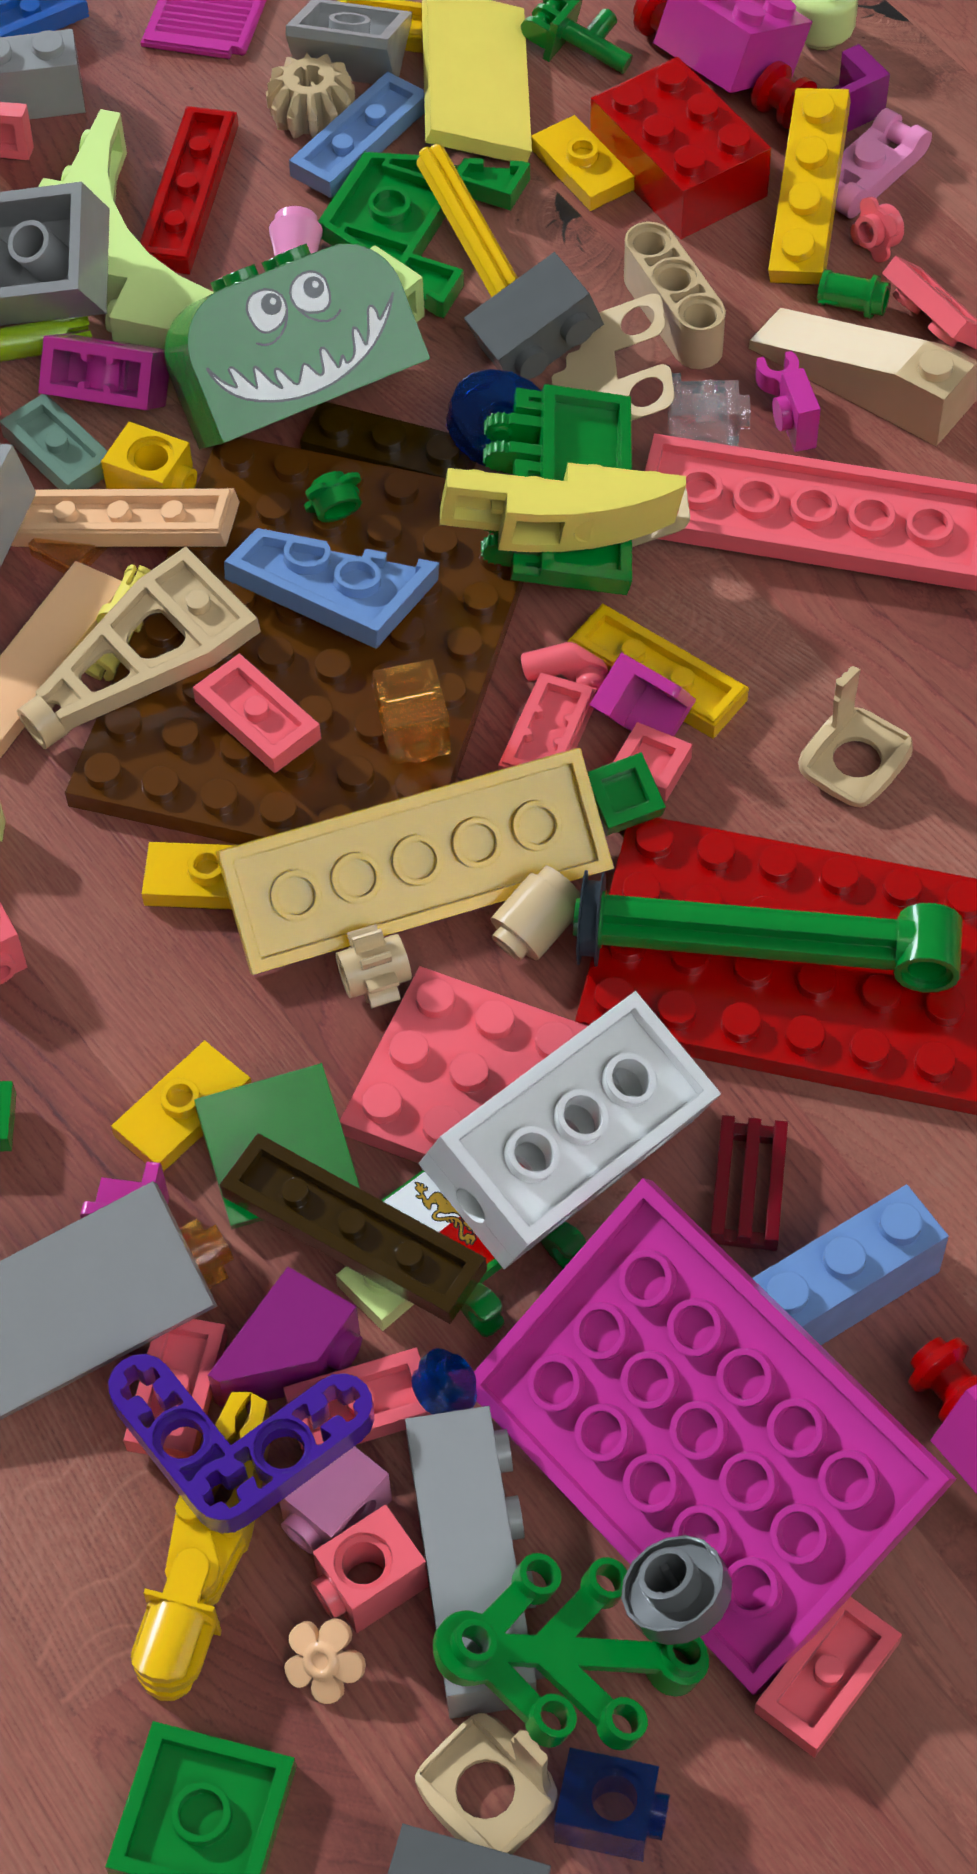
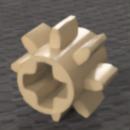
[336,924,412,1009]

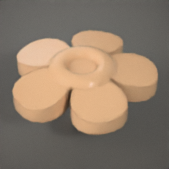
[284,1618,366,1704]

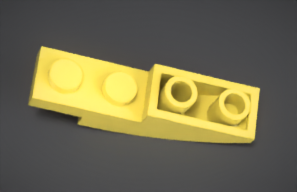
[440,463,686,552]

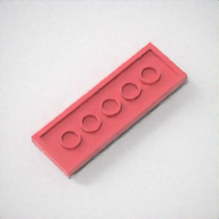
[645,433,977,591]

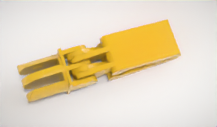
[131,1392,270,1701]

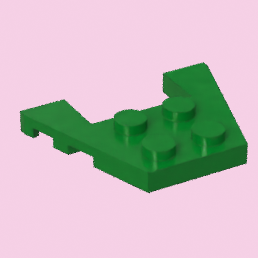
[318,152,530,318]

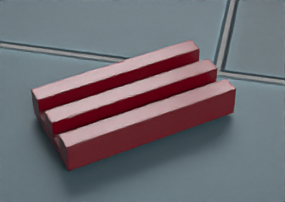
[710,1115,788,1251]

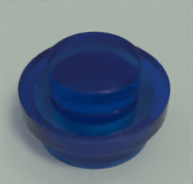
[411,1348,477,1414]

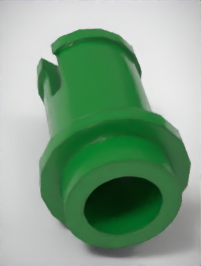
[817,269,891,319]

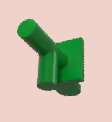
[521,0,633,74]

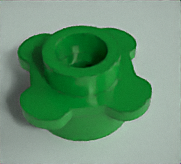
[304,471,362,522]

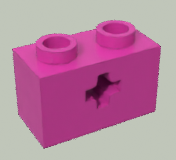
[38,333,169,410]

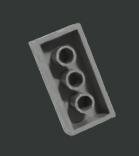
[0,181,110,326]

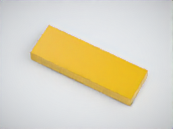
[568,603,749,739]

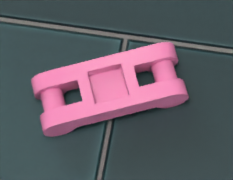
[835,108,932,219]

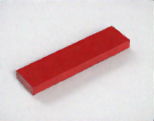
[140,106,239,275]

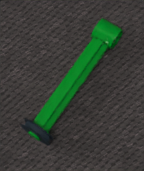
[573,870,963,992]

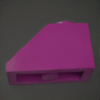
[208,1266,362,1408]

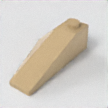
[749,308,977,446]

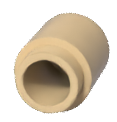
[490,866,581,961]

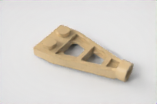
[17,546,261,749]

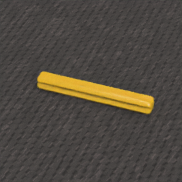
[417,144,518,297]

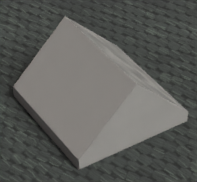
[286,0,412,84]

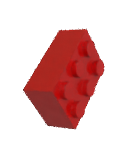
[590,56,772,239]

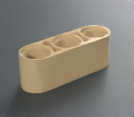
[624,222,726,369]

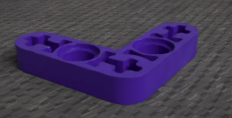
[108,1354,374,1533]

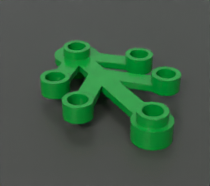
[433,1553,709,1751]

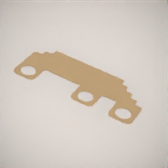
[552,294,690,547]

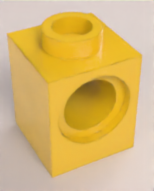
[101,422,197,489]

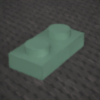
[0,394,108,489]

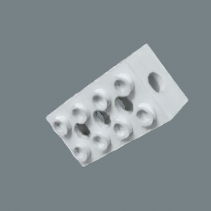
[418,991,721,1269]

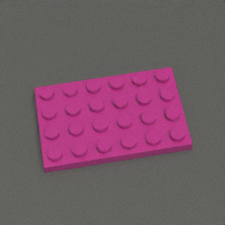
[462,1178,957,1695]

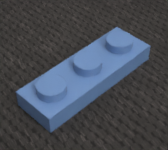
[289,71,425,198]

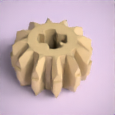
[266,52,355,139]

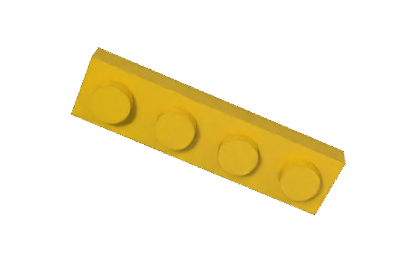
[768,88,851,284]

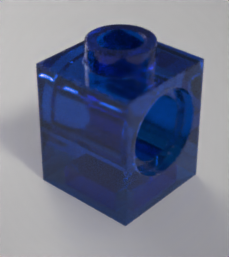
[554,1747,670,1862]

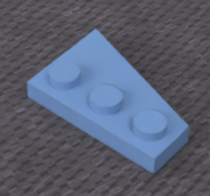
[224,528,439,649]

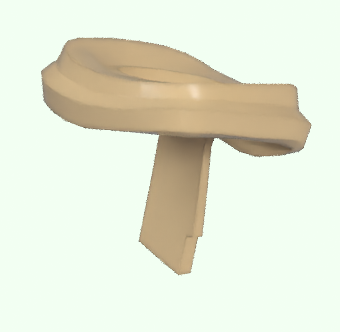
[798,666,913,808]
[415,1713,557,1854]

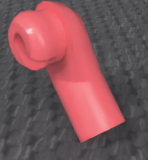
[521,642,609,691]

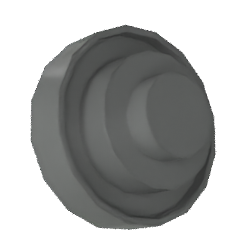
[621,1535,732,1645]

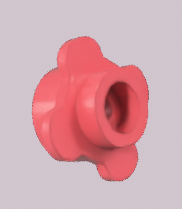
[850,197,904,263]

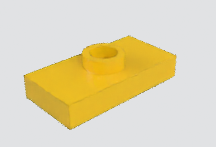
[531,115,634,211]
[142,842,236,909]
[111,1040,252,1172]

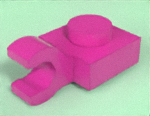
[755,351,821,452]

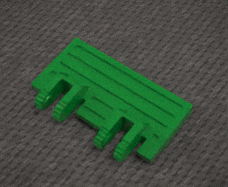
[481,384,632,596]

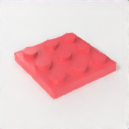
[340,966,587,1169]

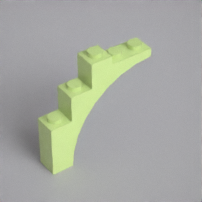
[38,109,214,349]

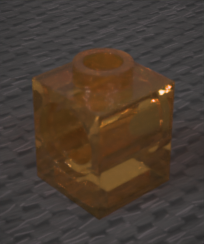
[373,659,451,766]

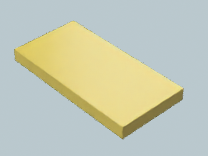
[422,0,532,162]

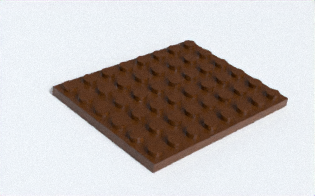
[65,437,524,845]

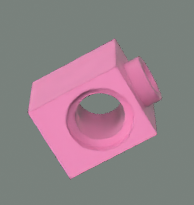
[279,1446,392,1554]

